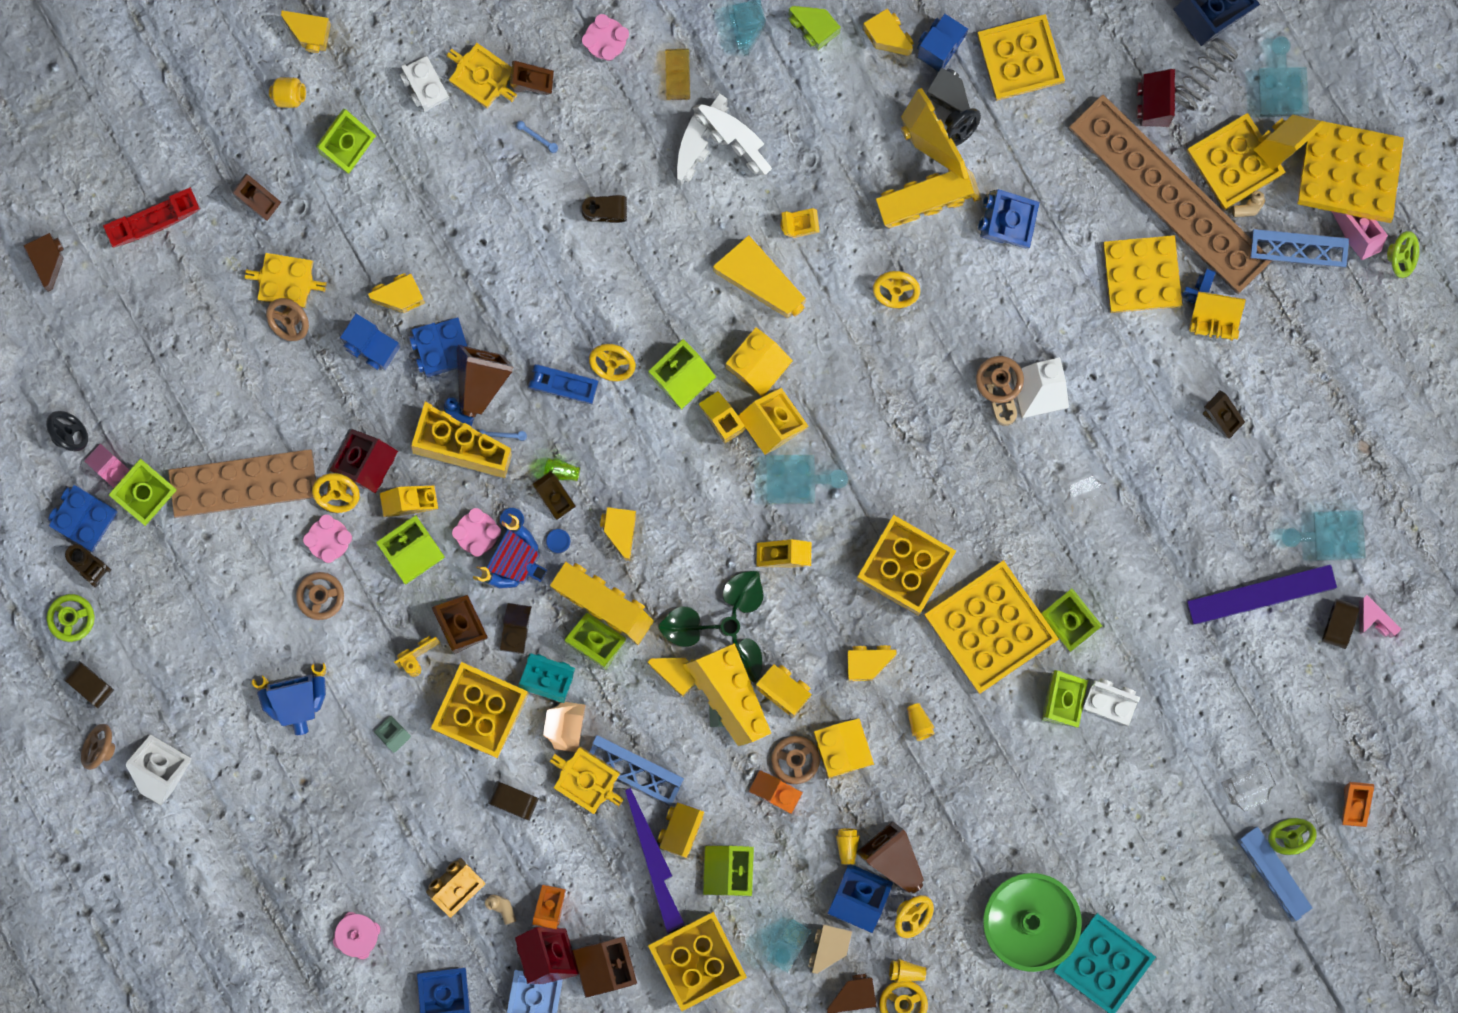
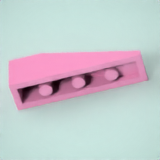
[1332,212,1388,260]

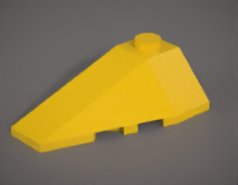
[901,88,968,179]

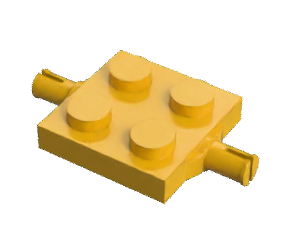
[447,43,518,109]
[245,253,327,308]
[550,746,624,814]

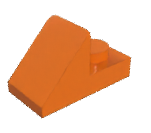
[748,770,803,814]
[1341,782,1374,827]
[532,885,566,929]

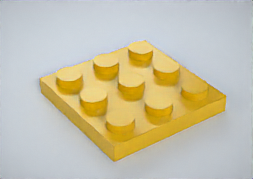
[977,14,1065,101]
[1186,113,1286,210]
[1103,235,1182,313]

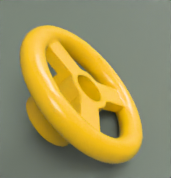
[873,271,920,308]
[589,344,636,382]
[312,473,360,513]
[894,895,934,938]
[879,982,928,1013]

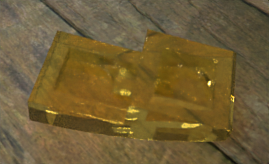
[665,49,690,100]

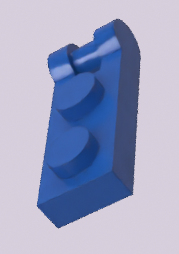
[528,364,599,405]

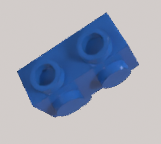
[978,189,1040,249]
[409,317,468,378]
[48,485,118,552]
[417,967,471,1013]

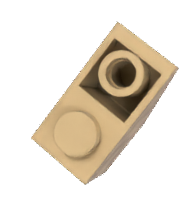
[808,925,852,974]

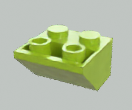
[648,339,716,410]
[376,515,445,585]
[703,846,754,897]

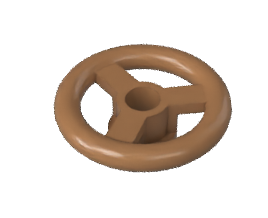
[266,298,309,341]
[976,356,1024,403]
[296,572,344,620]
[81,724,115,770]
[771,736,820,784]

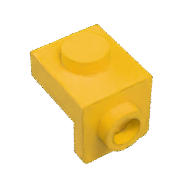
[780,208,820,238]

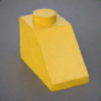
[281,10,331,53]
[600,507,636,561]
[756,539,812,568]
[648,658,696,697]

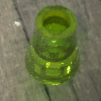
[544,457,580,481]

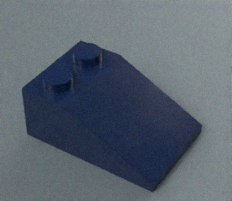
[1173,0,1260,46]

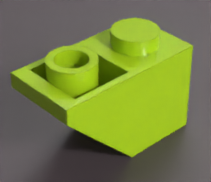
[788,6,841,50]

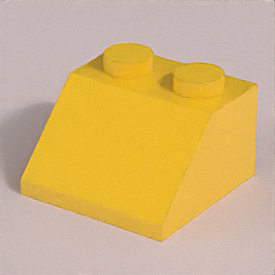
[1254,114,1324,170]
[726,327,793,397]
[738,388,809,455]
[755,664,812,718]
[813,718,874,779]
[657,802,705,859]

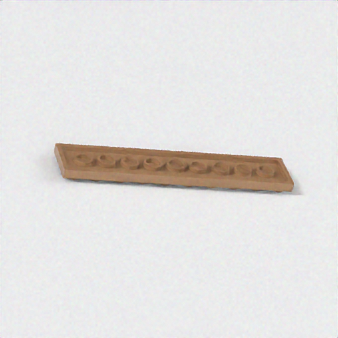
[1069,95,1272,294]

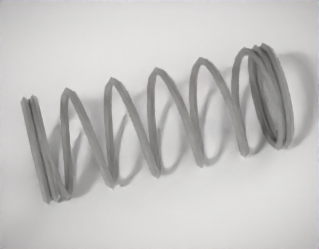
[1175,38,1238,111]

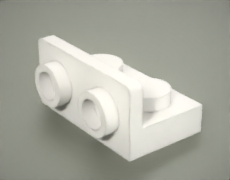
[400,56,449,112]
[1083,678,1140,726]

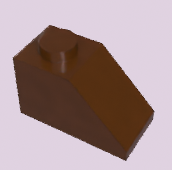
[24,233,64,292]
[827,973,877,1013]

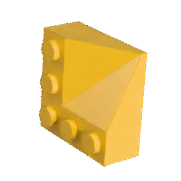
[856,515,956,616]
[431,662,529,759]
[648,912,747,1012]

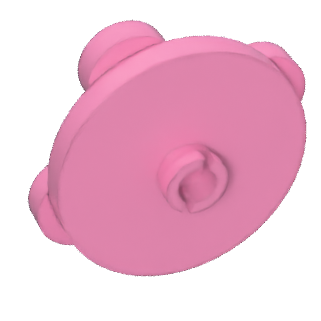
[582,14,629,61]
[452,508,501,557]
[303,515,352,563]
[333,912,381,959]

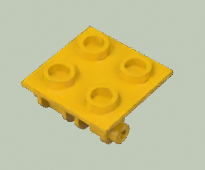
[1189,291,1246,341]
[394,636,440,677]

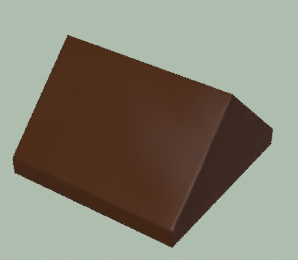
[432,595,488,654]

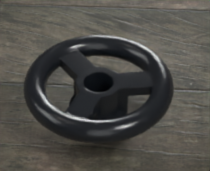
[945,108,981,146]
[46,411,88,452]

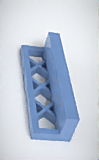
[1250,229,1349,268]
[590,735,684,806]
[1236,827,1313,922]

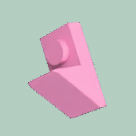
[84,443,129,488]
[1359,595,1401,638]

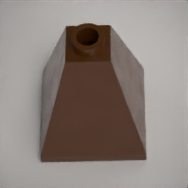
[457,345,514,417]
[857,821,924,894]

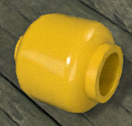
[269,77,306,108]

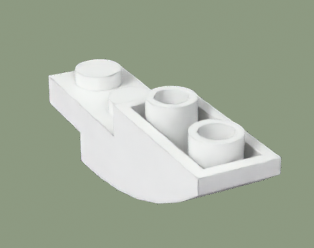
[677,94,729,186]
[692,104,772,175]

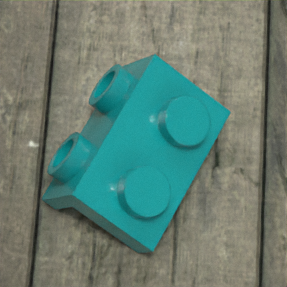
[519,653,575,703]

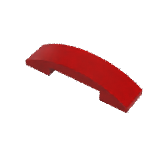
[103,187,200,248]

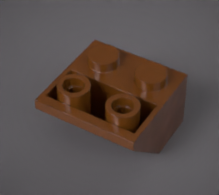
[572,936,637,998]

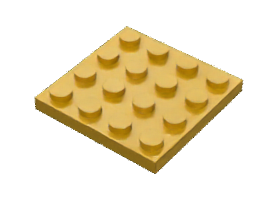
[1297,119,1404,223]
[924,560,1059,695]

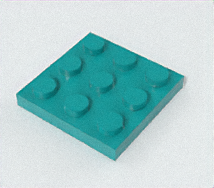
[1053,913,1156,1013]

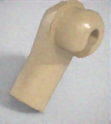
[1233,191,1265,217]
[485,895,516,925]

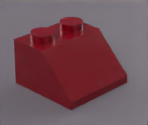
[1136,69,1175,127]
[329,429,398,493]
[515,927,579,984]

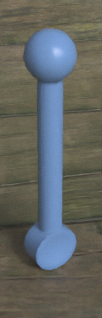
[516,121,558,153]
[478,429,527,441]

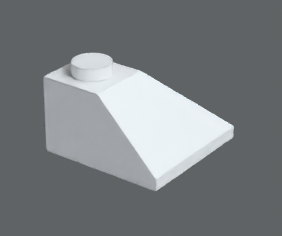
[1011,357,1069,419]
[126,735,192,805]

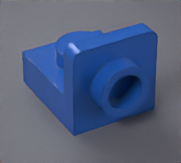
[1182,269,1216,304]

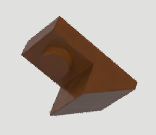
[510,61,554,95]
[232,173,281,221]

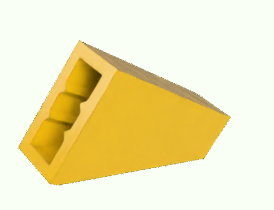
[713,235,806,319]

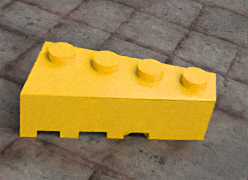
[876,167,982,229]
[411,401,512,478]
[550,562,654,645]
[682,643,772,746]

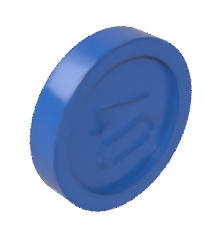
[500,508,524,531]
[546,529,571,553]

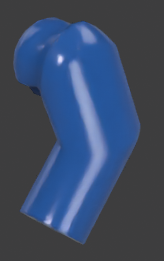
[444,397,474,426]

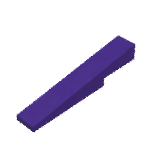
[1187,565,1337,625]
[625,788,685,934]

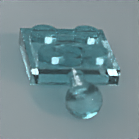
[1258,36,1309,117]
[766,455,848,504]
[1282,510,1366,561]

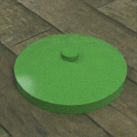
[983,873,1082,972]

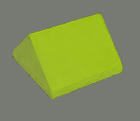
[316,108,376,174]
[108,458,177,526]
[1041,588,1102,652]
[565,612,626,670]
[1042,670,1088,728]

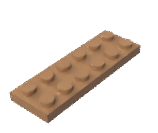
[168,449,316,518]

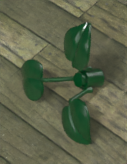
[659,571,764,682]

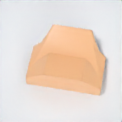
[543,702,586,753]

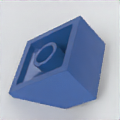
[827,864,893,933]

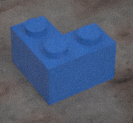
[917,14,968,72]
[340,314,401,371]

